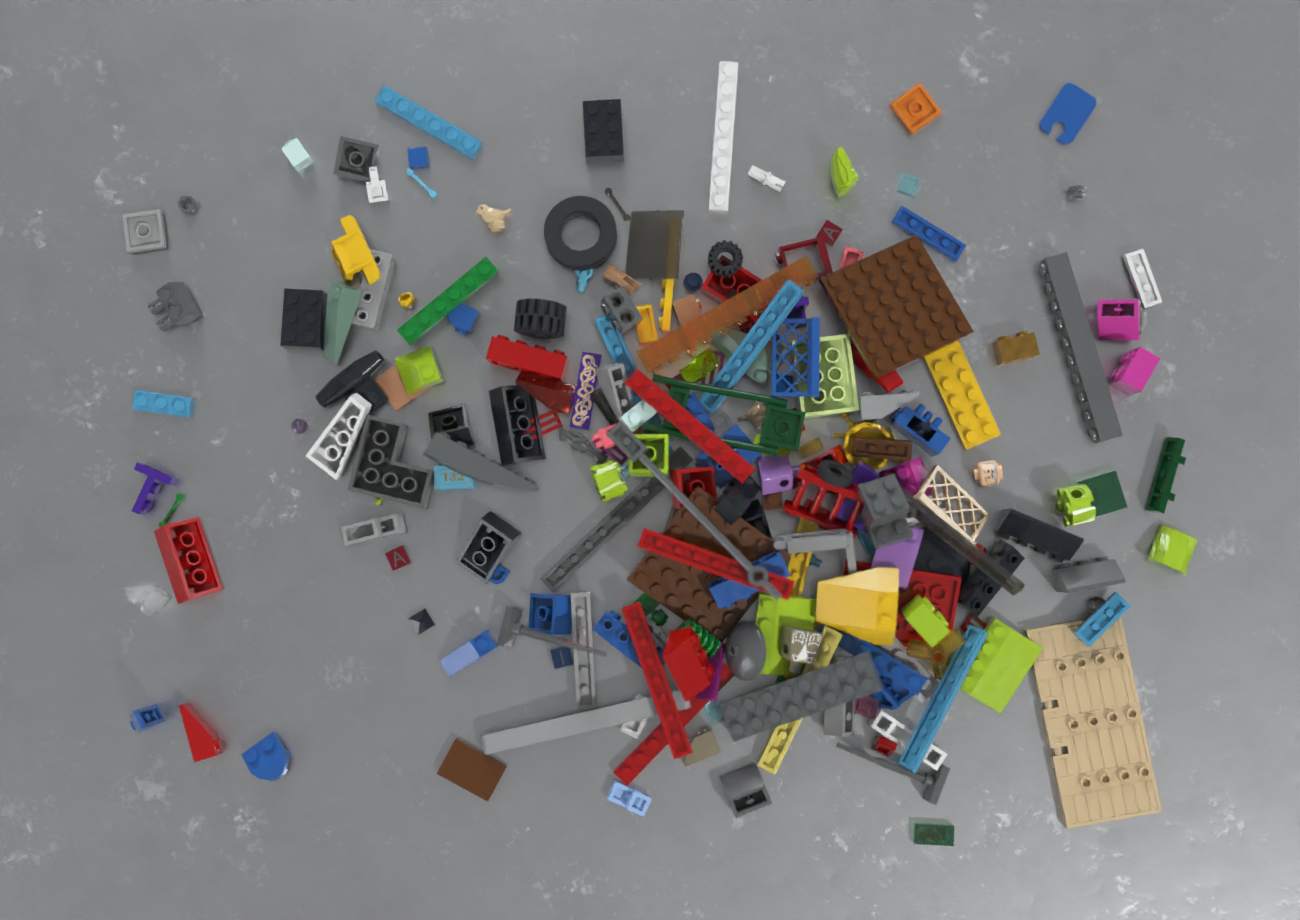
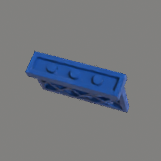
[772,318,820,398]

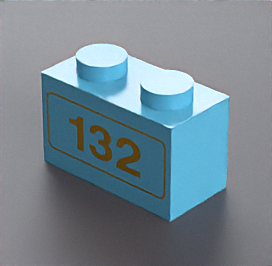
[434,464,476,490]

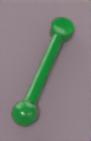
[159,493,185,528]

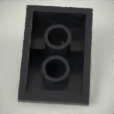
[456,511,521,584]

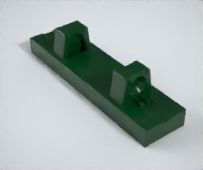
[1145,437,1186,514]

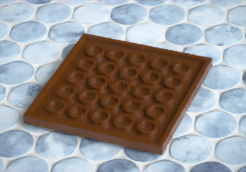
[819,235,974,380]
[627,485,791,642]

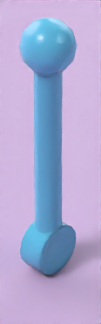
[406,168,437,198]

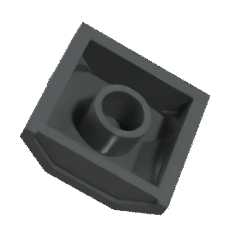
[333,136,379,182]

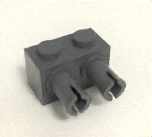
[148,282,201,331]

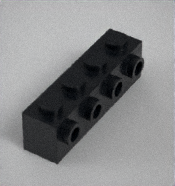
[957,539,1025,618]

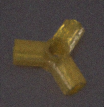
[906,629,966,681]

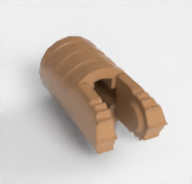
[603,264,640,295]

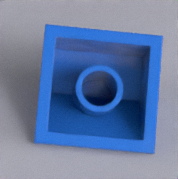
[529,593,572,635]

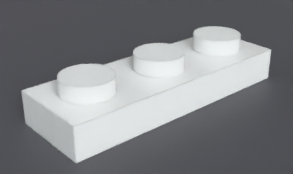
[1123,249,1162,309]

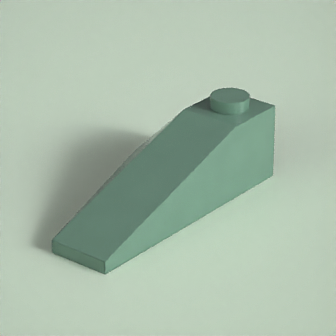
[323,280,362,364]
[707,323,789,388]

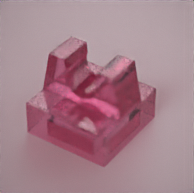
[854,696,879,719]

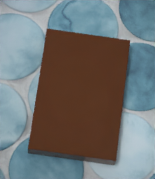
[437,738,507,802]

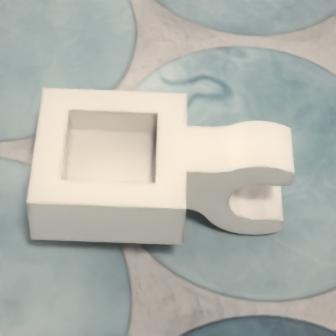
[366,166,388,203]

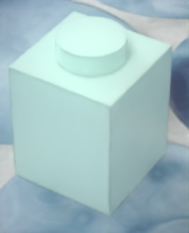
[281,138,314,172]

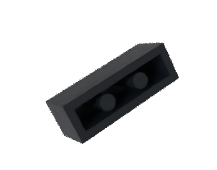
[714,477,761,526]

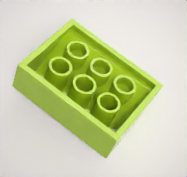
[755,592,817,676]
[960,616,1043,713]

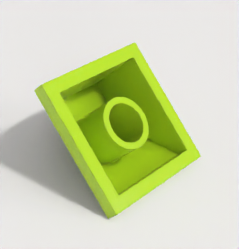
[394,345,444,395]

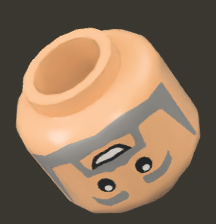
[974,460,1003,486]

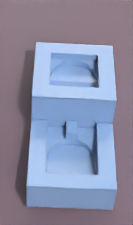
[606,780,652,817]

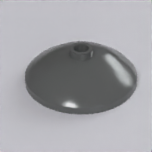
[725,621,766,681]

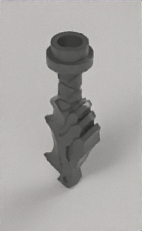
[559,426,608,464]

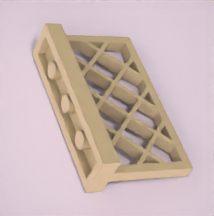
[908,465,990,551]

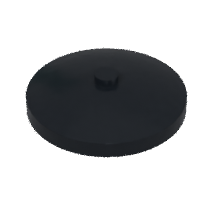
[913,526,970,589]

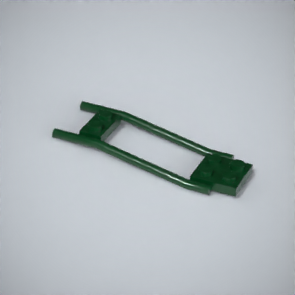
[642,374,805,456]

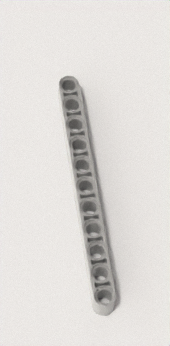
[481,690,691,755]

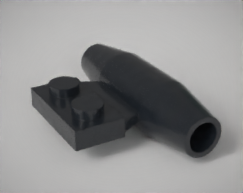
[315,350,389,413]

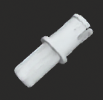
[748,165,785,192]

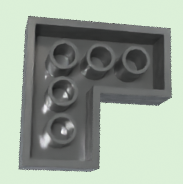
[347,415,434,509]

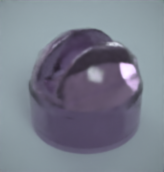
[291,418,308,434]

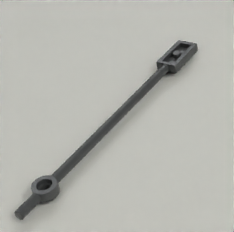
[606,421,782,601]

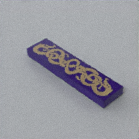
[570,352,602,430]

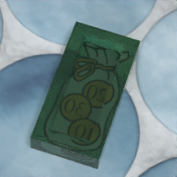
[913,823,954,846]

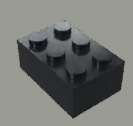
[583,99,624,163]
[280,288,328,351]

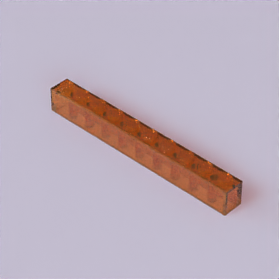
[636,255,818,374]

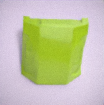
[830,146,859,197]
[1148,524,1197,575]

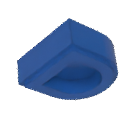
[487,561,511,584]

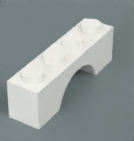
[868,708,948,771]

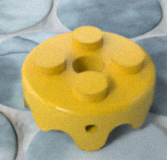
[843,421,891,469]

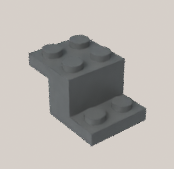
[857,474,913,549]

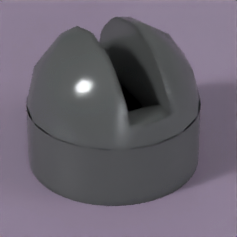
[1088,596,1105,612]

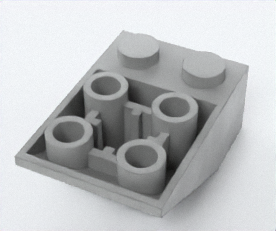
[856,390,919,423]

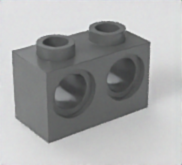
[600,286,643,334]

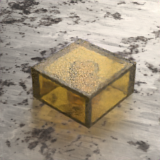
[796,437,824,460]

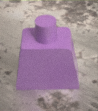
[757,456,800,495]

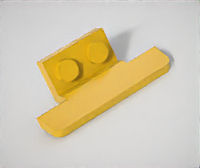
[330,215,381,286]

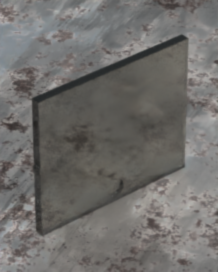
[625,210,684,280]

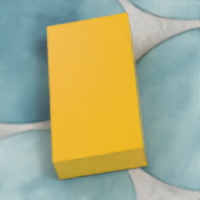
[636,304,658,345]

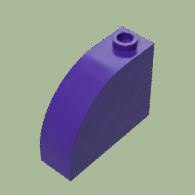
[830,460,880,534]

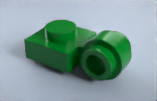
[633,593,669,626]

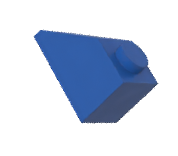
[448,304,480,335]

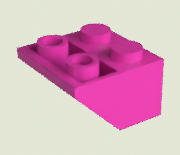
[1098,299,1141,340]
[879,457,932,502]

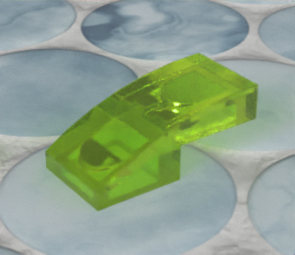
[679,348,721,383]

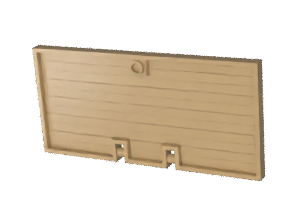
[1025,616,1162,829]

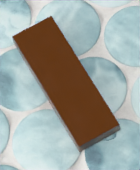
[852,436,913,461]

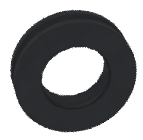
[544,196,617,271]

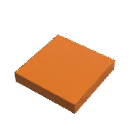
[889,83,942,136]

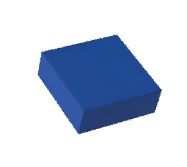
[408,147,429,168]

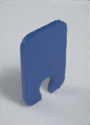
[1039,83,1096,145]

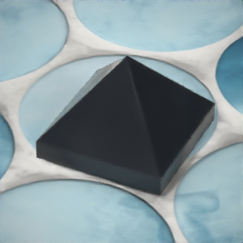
[408,608,435,635]

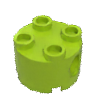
[589,459,628,503]
[1055,484,1096,527]

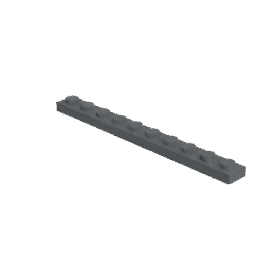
[540,446,693,593]

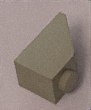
[683,727,721,767]

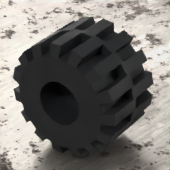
[514,298,567,339]

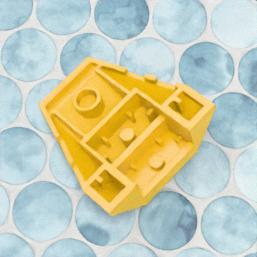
[815,567,899,646]

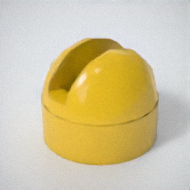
[398,292,415,309]

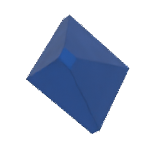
[776,374,794,392]

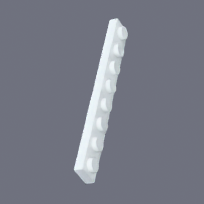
[709,61,738,212]

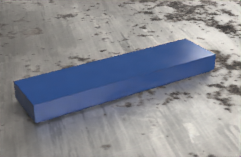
[891,206,966,262]

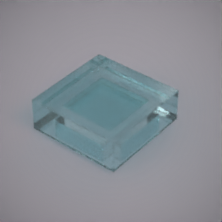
[896,172,921,197]

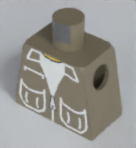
[780,625,824,674]

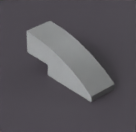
[341,513,406,546]

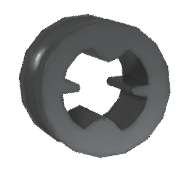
[1069,185,1086,199]
[178,195,197,214]

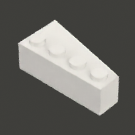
[306,393,372,480]

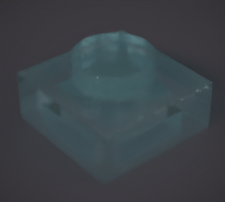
[704,700,725,726]

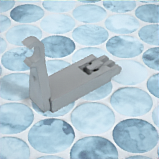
[774,528,857,575]

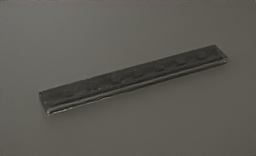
[900,486,1025,596]

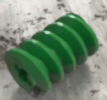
[680,619,721,658]

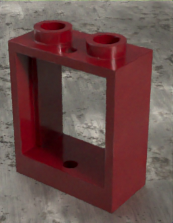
[775,236,833,285]

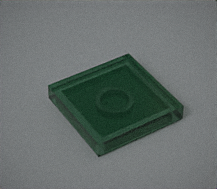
[1077,471,1127,517]

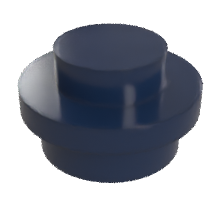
[684,272,703,292]

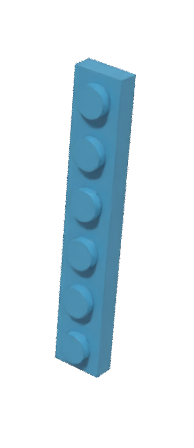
[375,85,482,159]

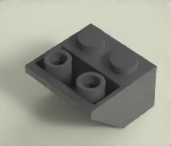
[720,763,772,818]

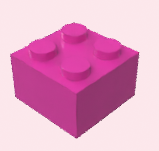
[1109,347,1161,396]

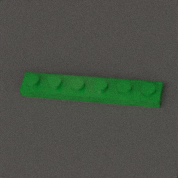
[397,257,499,346]

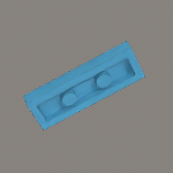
[132,390,194,417]
[1073,592,1130,647]

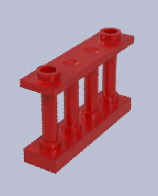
[783,463,864,539]

